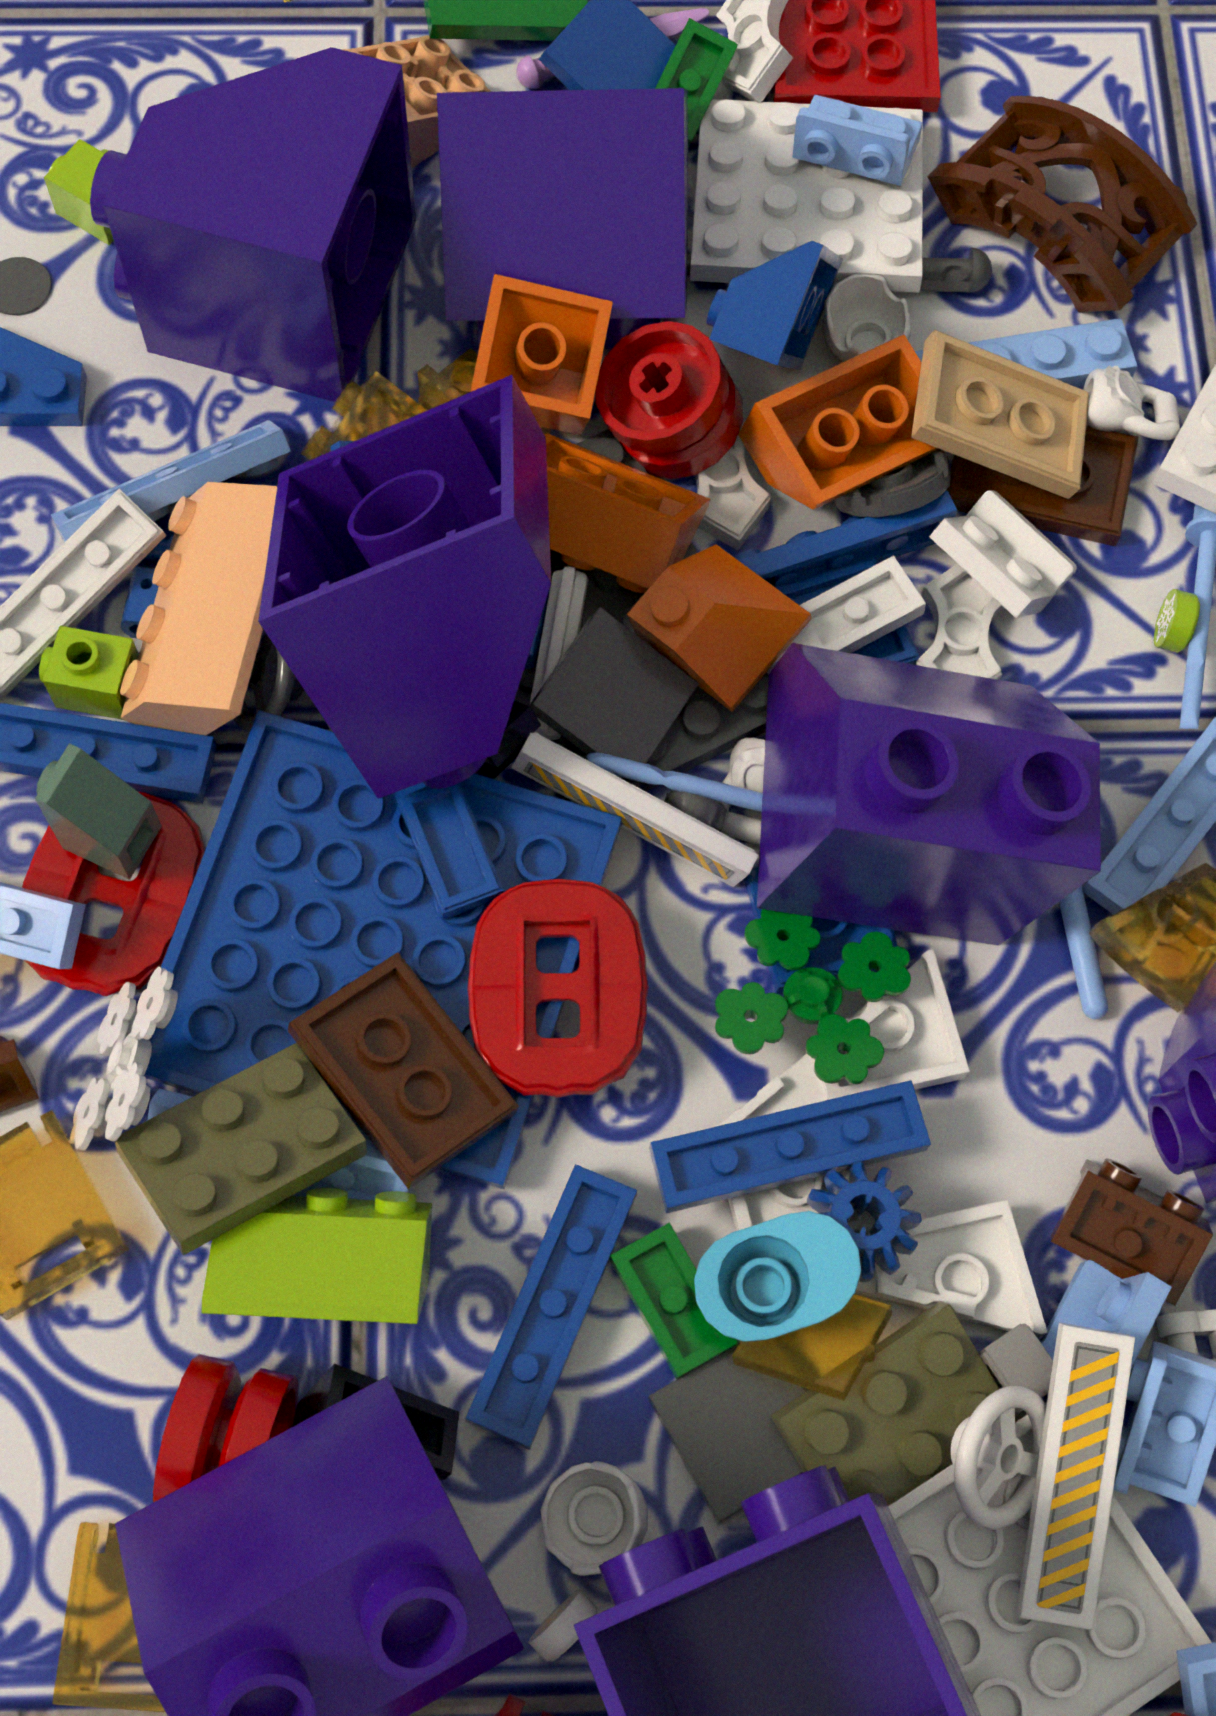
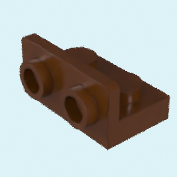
[1051,1158,1213,1306]

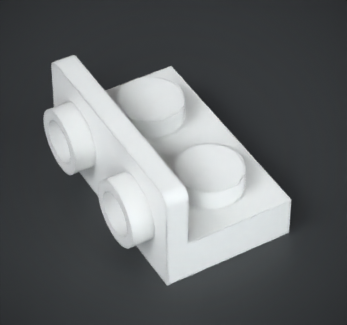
[929,490,1077,618]

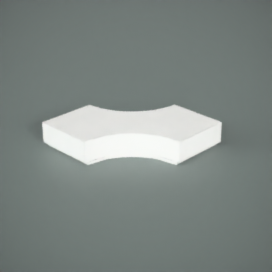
[716,0,793,104]
[694,421,771,551]
[916,563,1005,680]

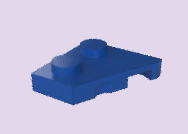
[0,327,87,426]

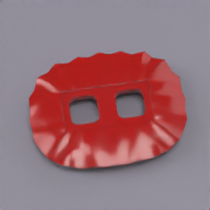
[22,792,206,996]
[467,879,649,1098]

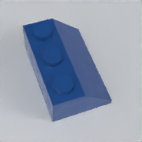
[706,241,843,370]

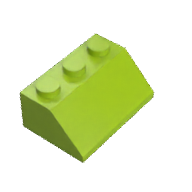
[201,1188,432,1324]

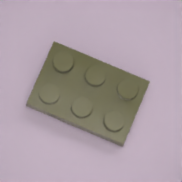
[115,1043,367,1256]
[771,1301,1018,1506]

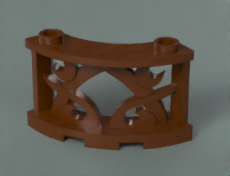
[927,96,1197,312]

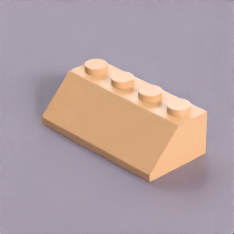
[120,482,277,735]

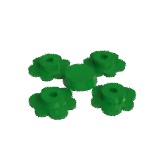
[715,909,911,1084]

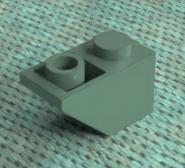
[35,743,162,880]

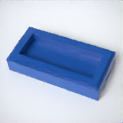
[396,783,504,920]

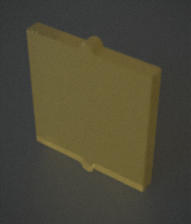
[732,1294,892,1401]

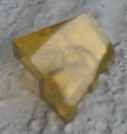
[1089,863,1216,1012]

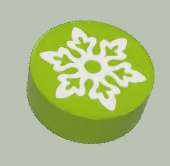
[1154,589,1200,653]

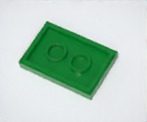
[423,0,588,41]

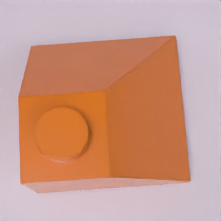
[470,274,613,436]
[627,544,812,712]

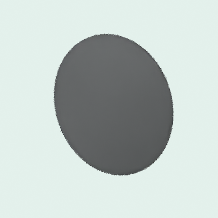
[0,257,51,315]

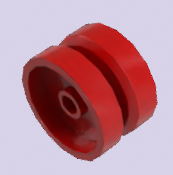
[595,321,743,479]
[153,1354,299,1503]

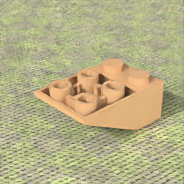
[342,35,491,168]

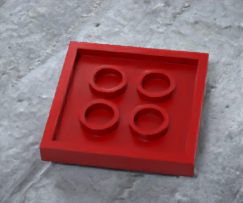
[773,0,941,112]

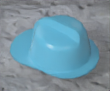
[694,1211,861,1342]

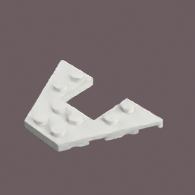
[717,949,1047,1338]

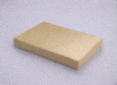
[911,330,1089,499]

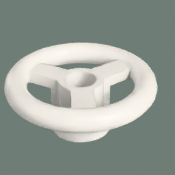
[951,1385,1047,1530]

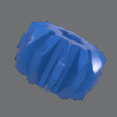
[806,1161,922,1283]

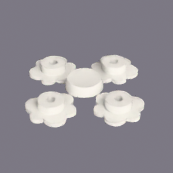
[70,967,178,1151]

